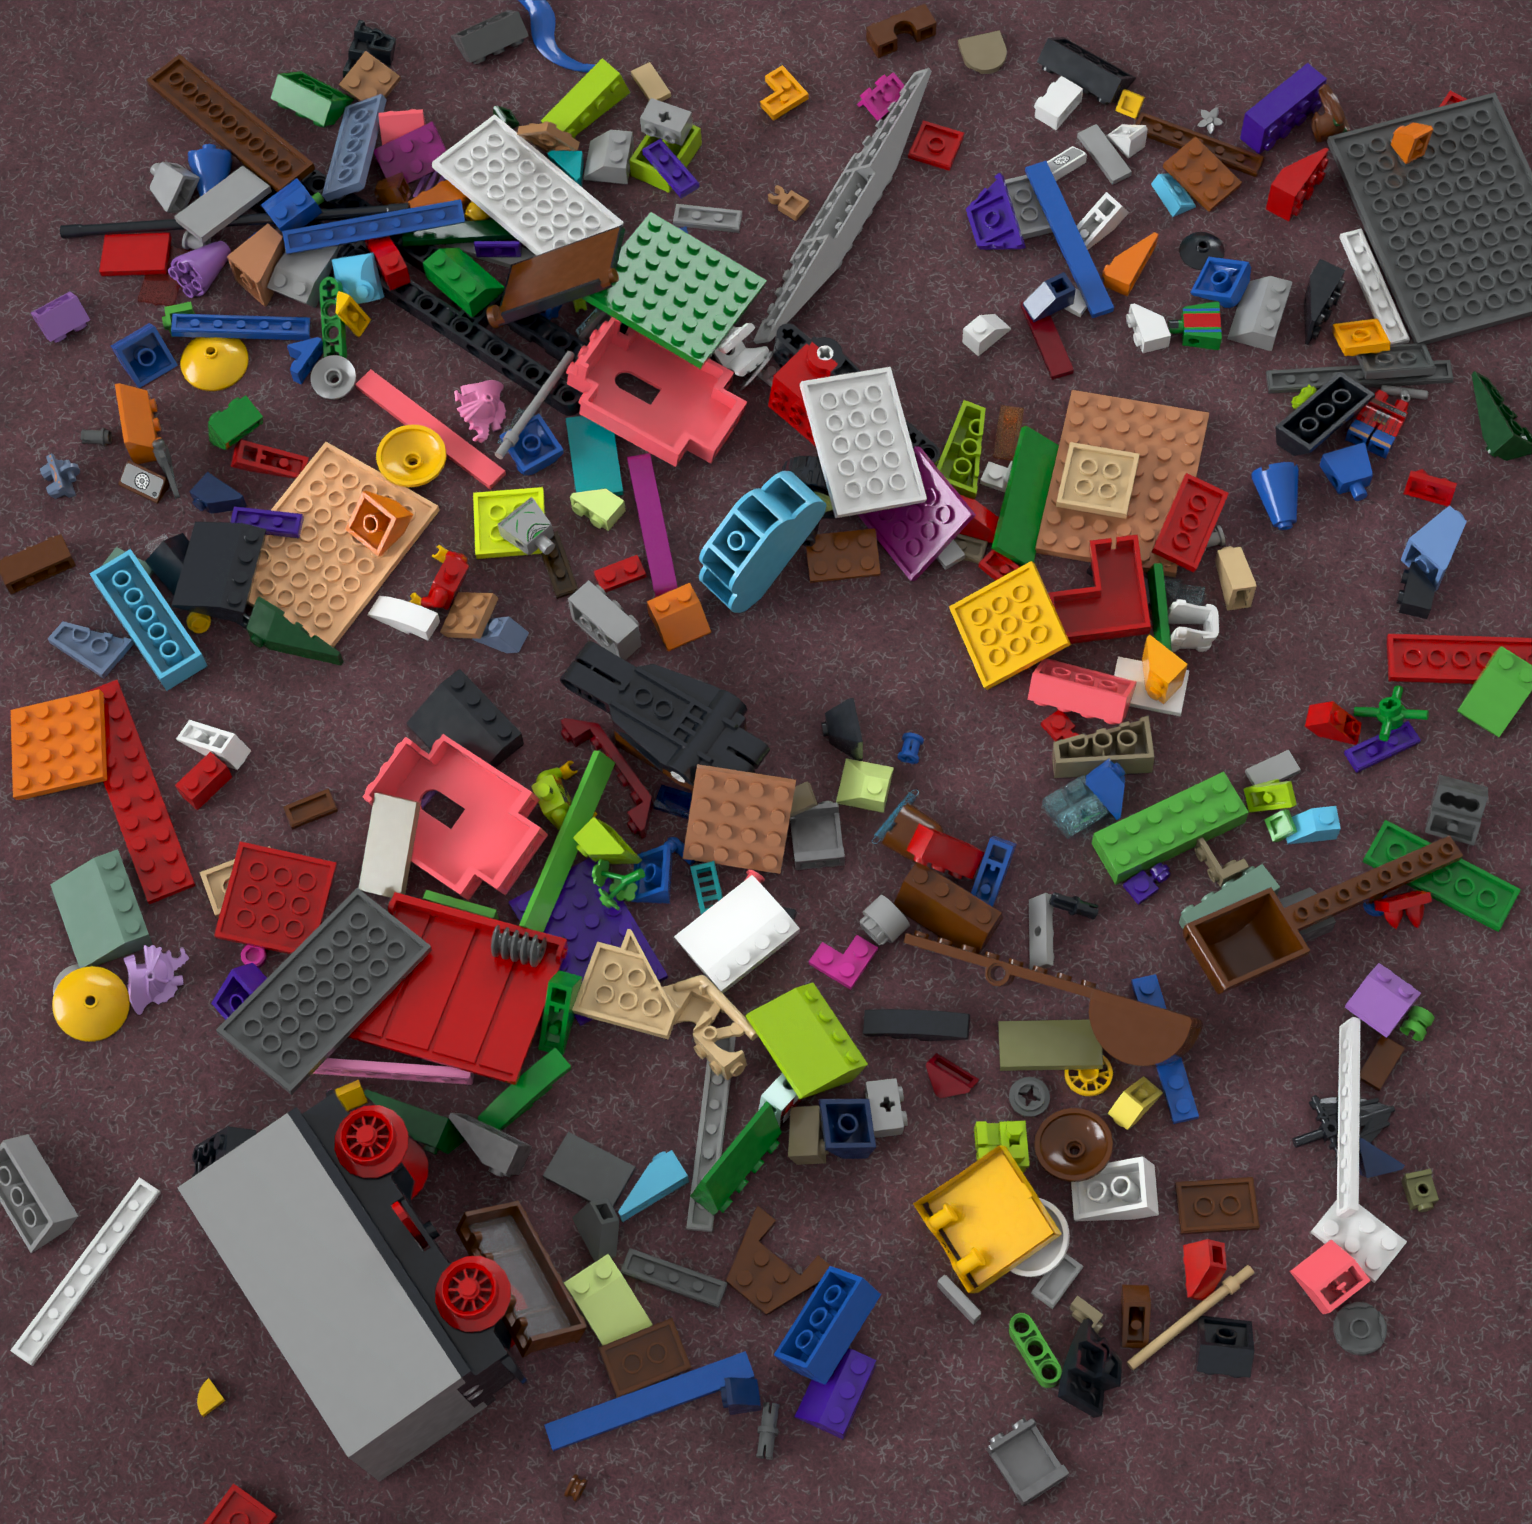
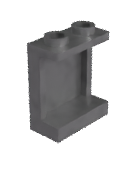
[790,801,845,870]
[987,1418,1069,1507]

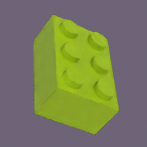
[629,125,702,193]

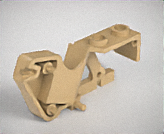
[662,975,758,1080]

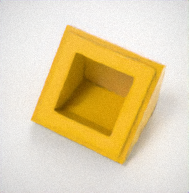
[335,1080,368,1111]

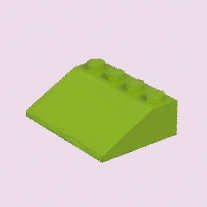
[746,983,868,1099]

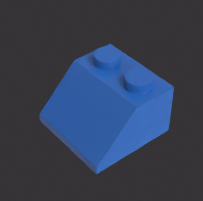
[261,178,323,232]
[110,323,178,388]

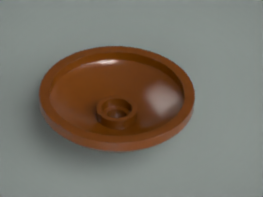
[1035,1108,1113,1182]

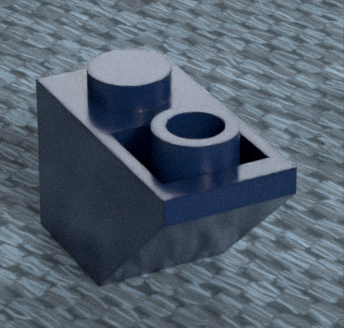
[1023,272,1076,322]
[720,1377,761,1415]

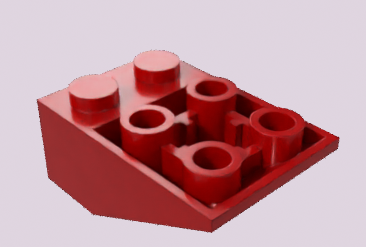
[1266,148,1329,221]

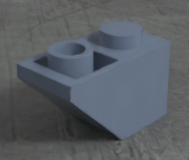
[472,616,529,653]

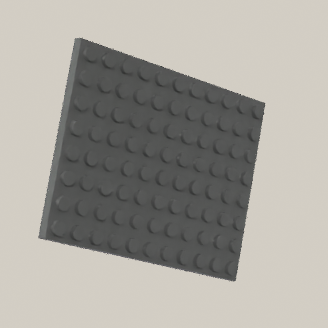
[1327,92,1532,345]

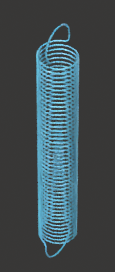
[872,790,919,844]

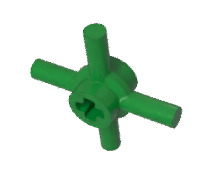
[1354,686,1429,741]

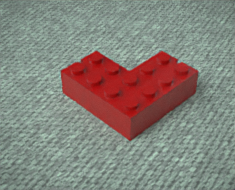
[1048,534,1151,644]

